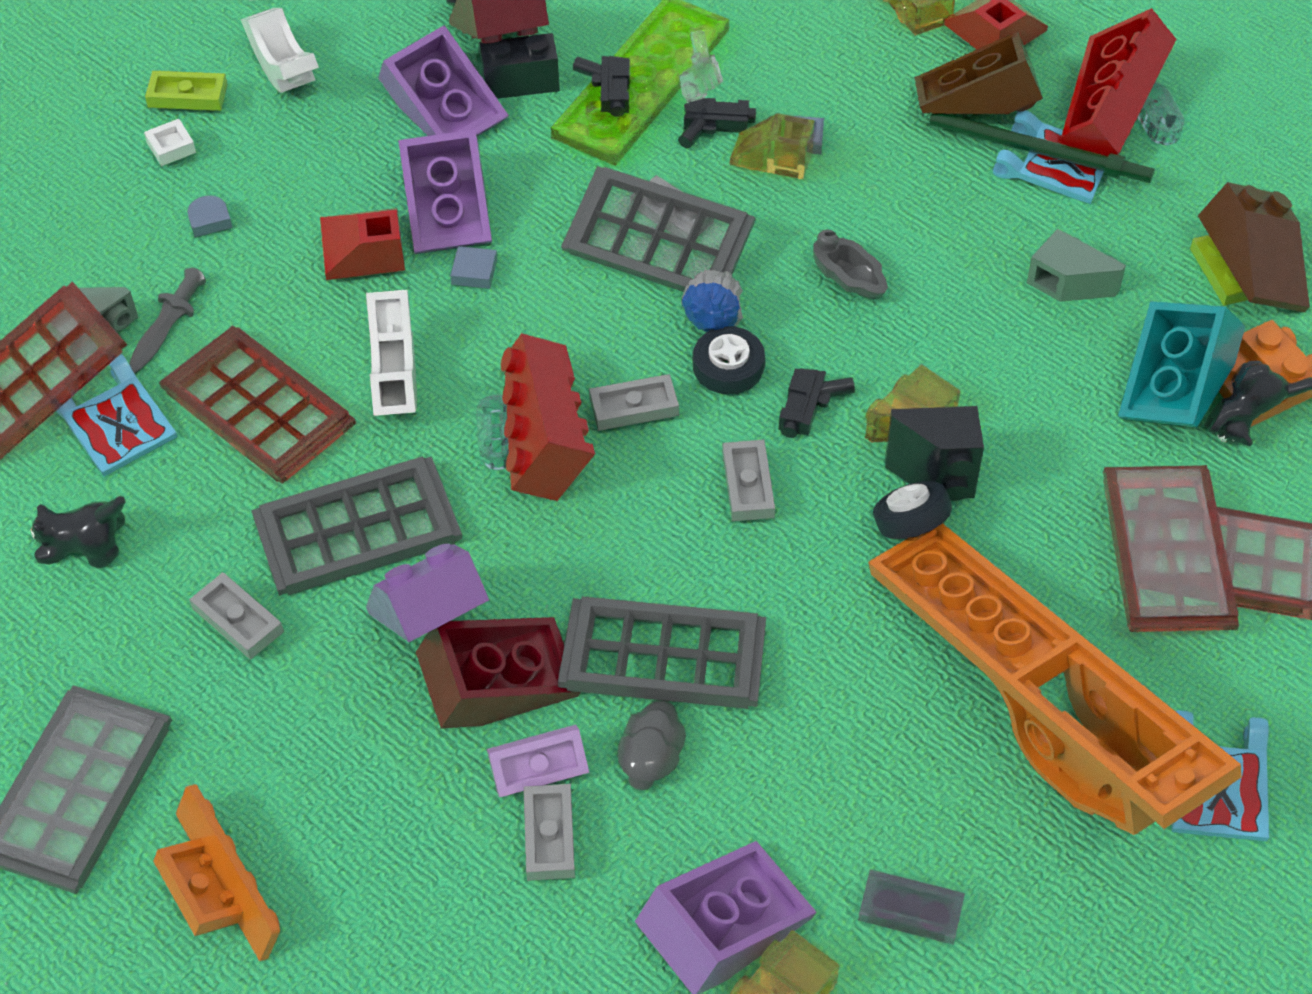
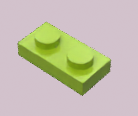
[145,70,228,111]
[1190,235,1248,306]

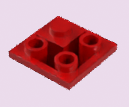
[944,0,1048,50]
[320,208,405,280]

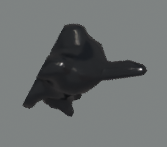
[1204,361,1312,446]
[31,496,126,568]

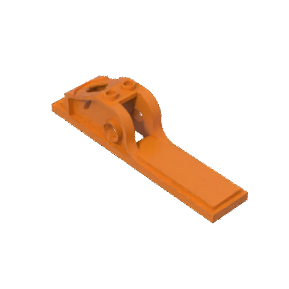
[868,523,1242,835]

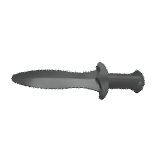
[129,268,206,373]

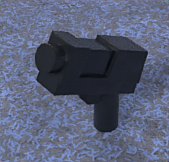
[573,56,630,117]
[678,97,756,148]
[778,368,855,438]

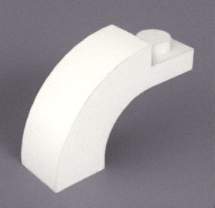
[241,8,319,93]
[366,290,417,416]

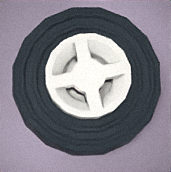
[692,326,765,394]
[873,481,952,539]

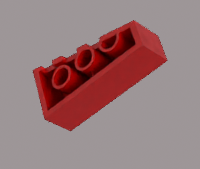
[1061,8,1177,156]
[501,333,595,501]

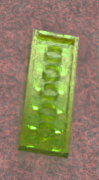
[551,0,730,166]

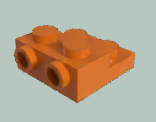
[1219,320,1312,427]

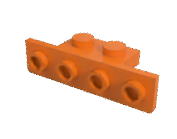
[153,784,280,961]

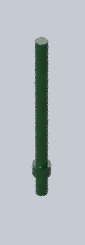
[929,113,1155,183]

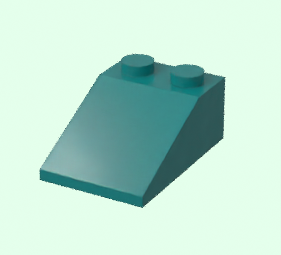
[1118,301,1245,427]

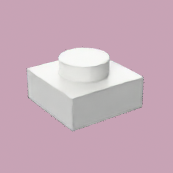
[144,119,196,166]

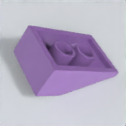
[378,25,509,136]
[398,129,492,254]
[366,544,489,642]
[635,841,817,994]

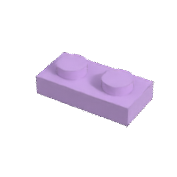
[486,725,589,797]

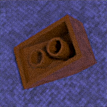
[914,31,1043,114]
[1198,182,1310,313]

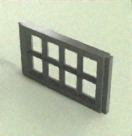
[558,596,766,709]

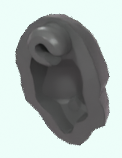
[813,230,888,299]
[617,700,686,790]

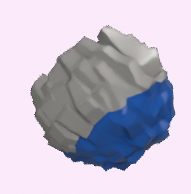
[681,270,743,332]

